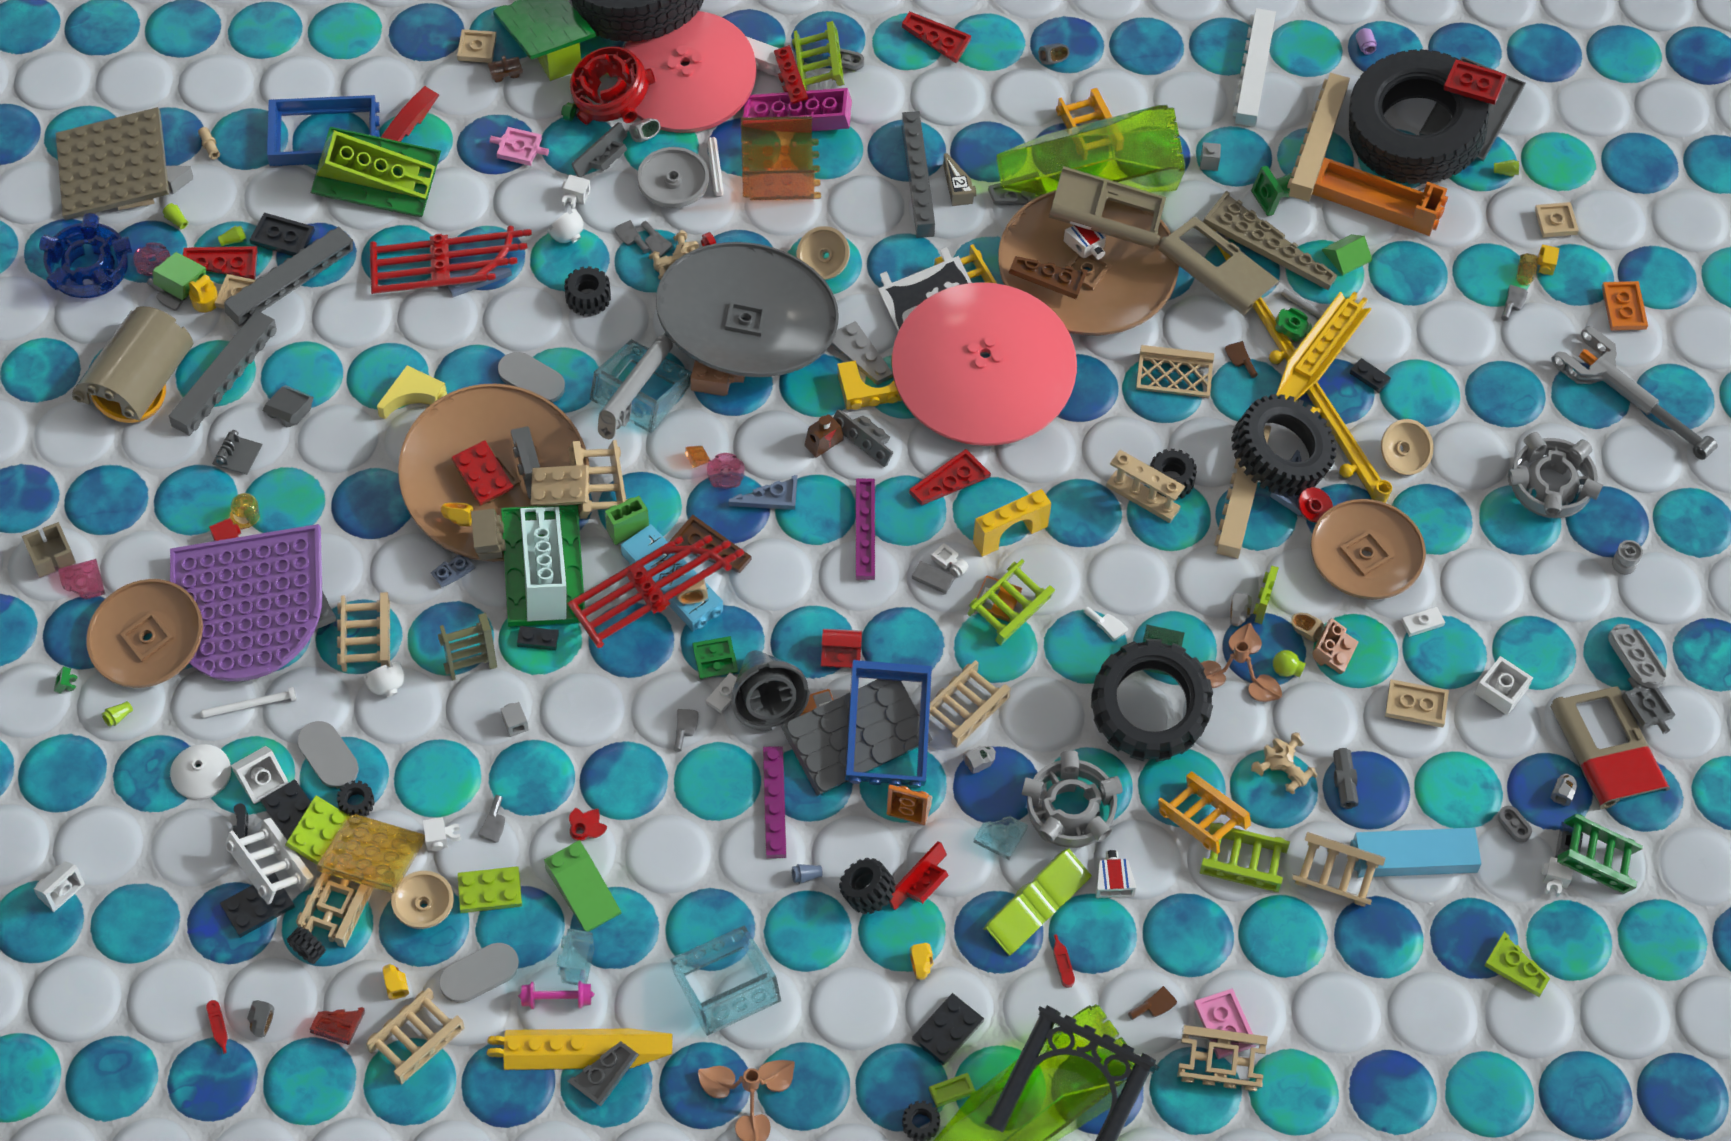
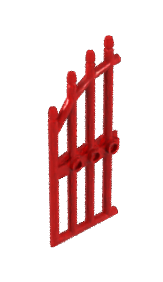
[370,226,532,294]
[567,535,745,648]

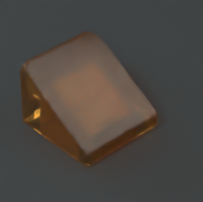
[685,446,710,468]

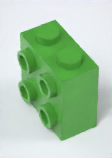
[153,252,206,300]
[605,496,649,545]

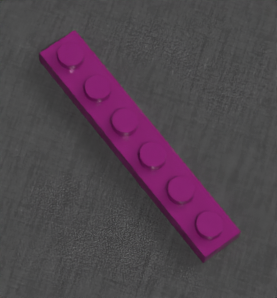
[856,478,875,580]
[763,746,786,859]

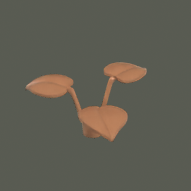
[1201,623,1282,702]
[698,1060,795,1141]

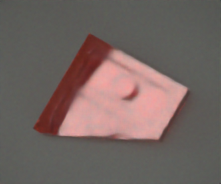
[310,1007,365,1045]

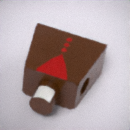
[804,414,844,458]

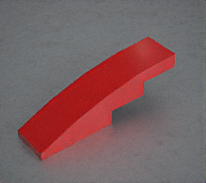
[381,86,439,142]

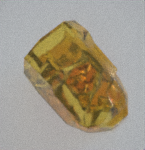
[1516,253,1538,286]

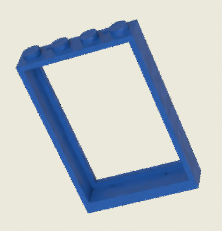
[267,95,380,166]
[845,660,932,788]

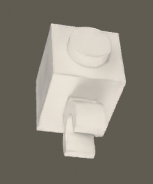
[562,175,591,209]
[423,817,461,851]
[1541,857,1573,897]

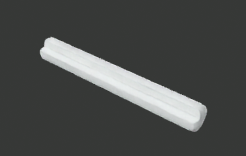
[707,137,723,197]

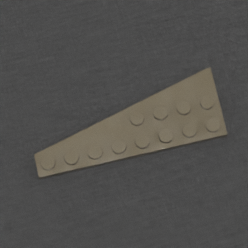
[1203,191,1337,290]

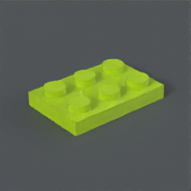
[285,795,350,867]
[458,866,522,913]

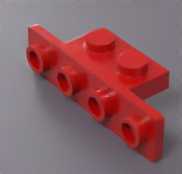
[774,45,808,104]
[888,841,949,910]

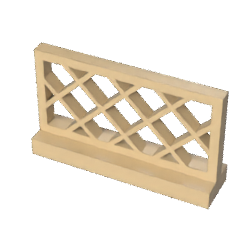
[1136,345,1214,398]

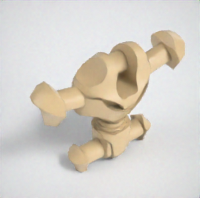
[649,230,699,280]
[1251,732,1317,794]

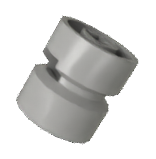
[1612,540,1643,575]

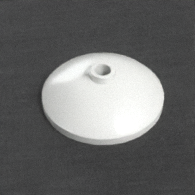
[170,744,231,800]

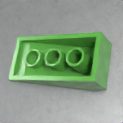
[544,840,621,933]

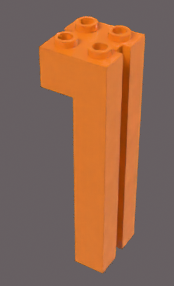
[1312,157,1448,236]

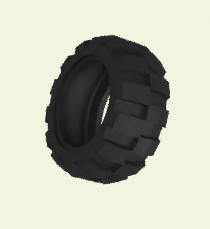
[1091,639,1213,762]

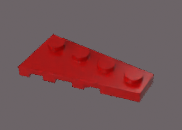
[902,11,971,63]
[183,246,258,280]
[909,449,991,506]

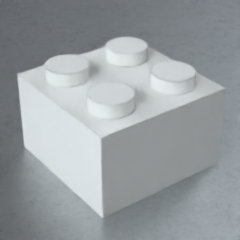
[1475,656,1533,716]

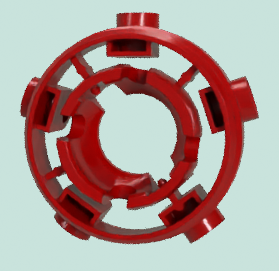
[570,47,656,125]

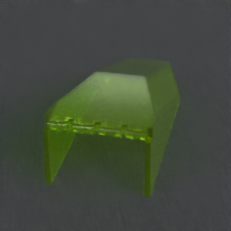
[996,105,1185,197]
[933,1004,1134,1141]

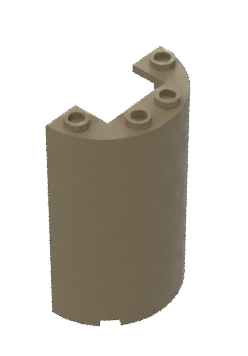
[72,306,194,421]

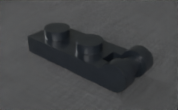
[233,803,249,849]

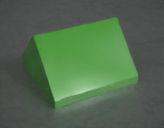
[1322,234,1372,276]

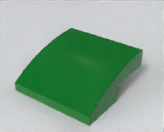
[692,636,738,679]

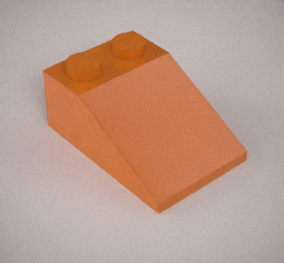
[887,785,932,825]

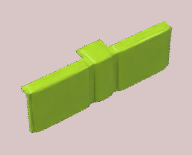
[983,848,1092,956]

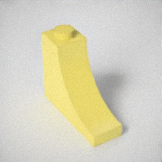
[377,365,447,419]

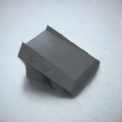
[262,385,314,427]

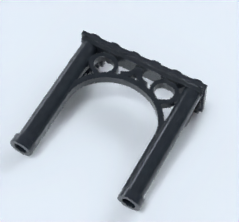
[984,1005,1159,1141]

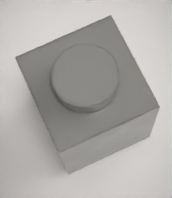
[1200,142,1221,171]
[500,702,529,737]

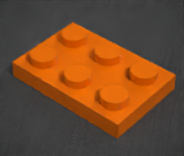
[1601,281,1648,331]

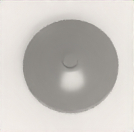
[637,147,709,208]

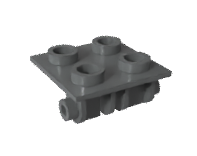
[212,430,263,475]

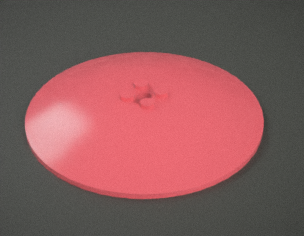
[892,282,1077,446]

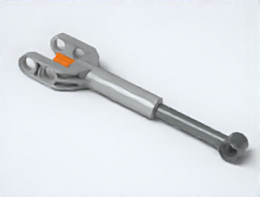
[1551,326,1718,460]

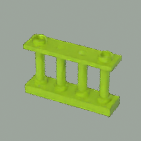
[792,21,845,91]
[967,559,1055,646]
[1199,823,1290,893]

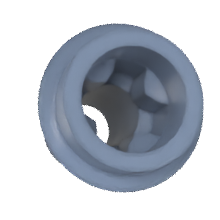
[791,864,823,884]

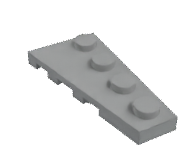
[831,321,893,385]

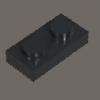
[1350,358,1391,393]
[517,626,559,651]

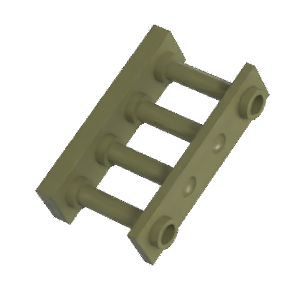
[438,613,498,681]

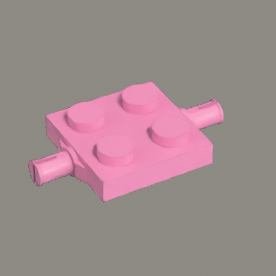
[489,127,549,166]

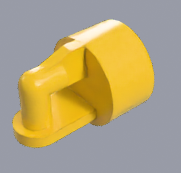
[189,275,218,313]

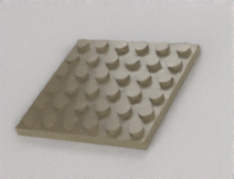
[56,107,169,220]

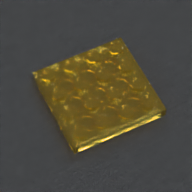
[317,815,425,894]

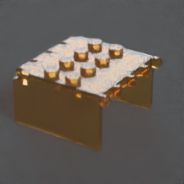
[741,116,821,200]

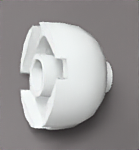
[547,209,584,243]
[363,661,405,697]

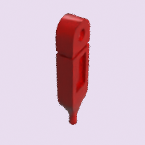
[1053,934,1075,988]
[206,1000,228,1054]

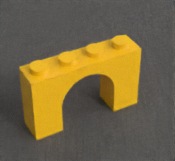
[837,355,902,410]
[973,489,1051,557]

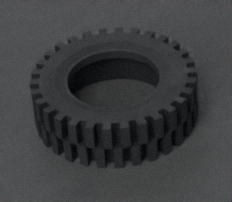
[1231,394,1337,496]

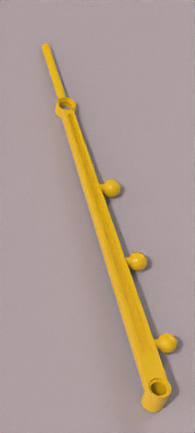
[1213,229,1393,503]

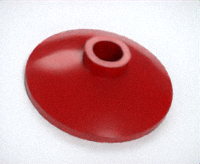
[1298,487,1333,523]

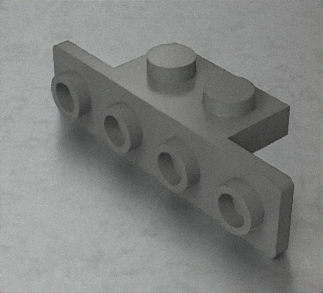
[572,122,627,178]
[833,410,893,467]
[511,426,540,500]

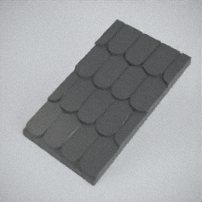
[1419,57,1526,162]
[781,679,933,796]

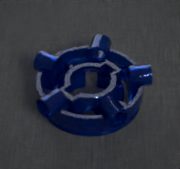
[39,213,132,299]

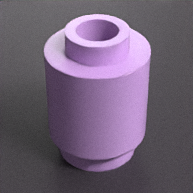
[1356,28,1377,55]

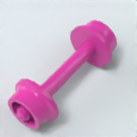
[518,981,595,1009]

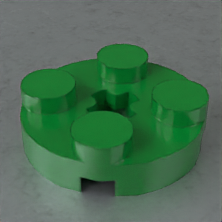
[1275,308,1312,342]

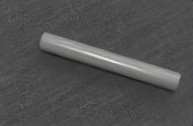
[1281,289,1324,319]

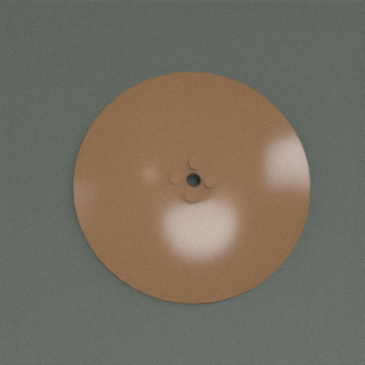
[998,190,1179,336]
[398,384,590,562]

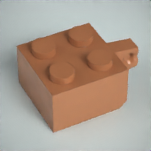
[691,360,745,396]

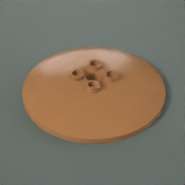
[1311,499,1426,600]
[87,579,203,688]

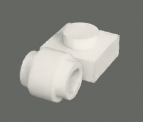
[931,543,968,577]

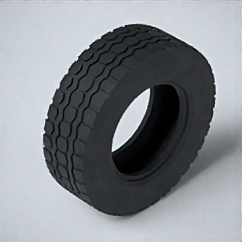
[571,0,704,42]
[1349,49,1489,184]

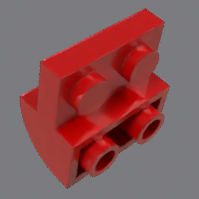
[821,629,862,668]

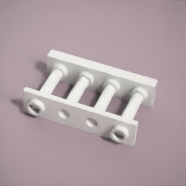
[225,818,314,904]

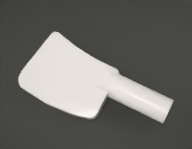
[1084,607,1128,641]

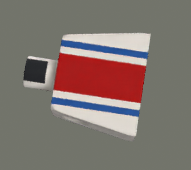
[1064,225,1106,259]
[1096,850,1136,898]

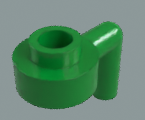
[561,102,577,121]

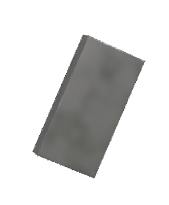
[912,561,955,594]

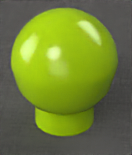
[1273,650,1306,677]

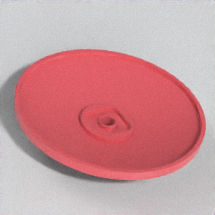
[617,11,756,133]

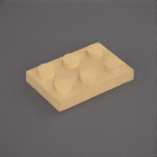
[531,465,589,506]
[1385,679,1449,728]

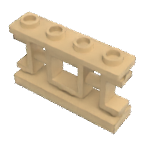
[296,854,379,948]
[1177,1025,1268,1091]

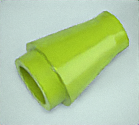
[1494,159,1519,177]
[162,203,189,229]
[218,225,246,246]
[101,701,133,727]

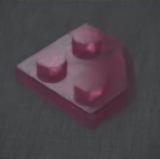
[58,559,106,599]

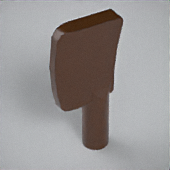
[1225,341,1258,378]
[1128,986,1177,1020]

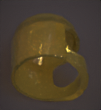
[230,493,260,529]

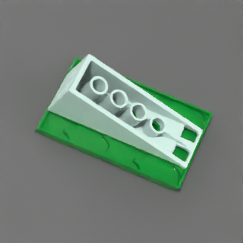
[501,505,585,627]

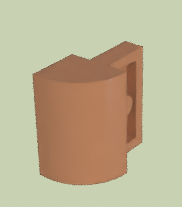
[1312,618,1358,674]

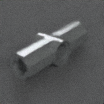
[1333,748,1358,809]

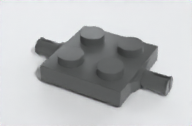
[1621,677,1675,734]

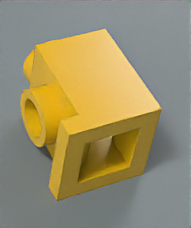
[1537,244,1560,276]

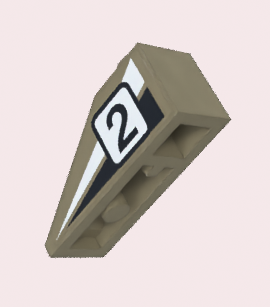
[943,153,976,206]

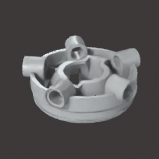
[1507,432,1603,518]
[1022,750,1123,848]

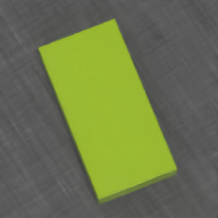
[928,1073,976,1108]

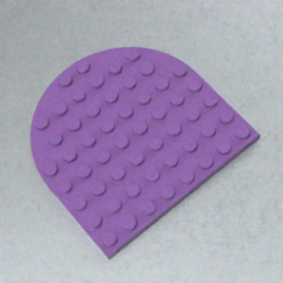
[170,524,322,681]

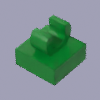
[54,666,78,693]

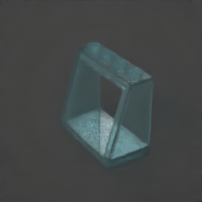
[590,339,692,433]
[670,925,781,1036]

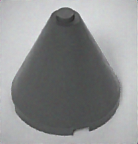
[731,650,810,731]

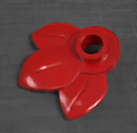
[569,808,607,841]

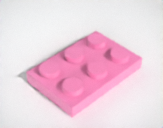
[1194,988,1256,1059]

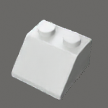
[231,746,289,804]
[34,861,85,912]

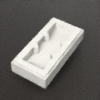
[1401,607,1445,637]
[706,673,737,714]

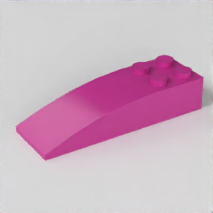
[742,88,852,131]

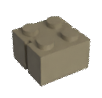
[471,509,506,561]
[22,522,76,578]

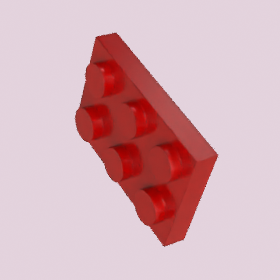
[1444,60,1507,105]
[452,440,513,506]

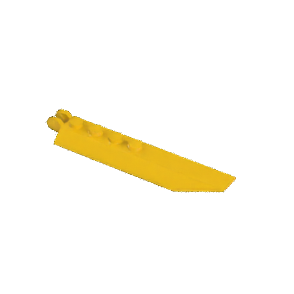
[1276,292,1372,402]
[487,1028,673,1070]

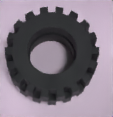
[564,266,611,316]
[1150,449,1197,500]
[839,858,896,914]

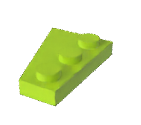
[1253,565,1279,624]
[1484,931,1550,997]

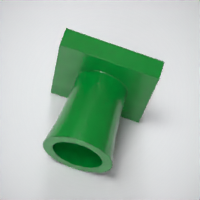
[1251,166,1294,217]

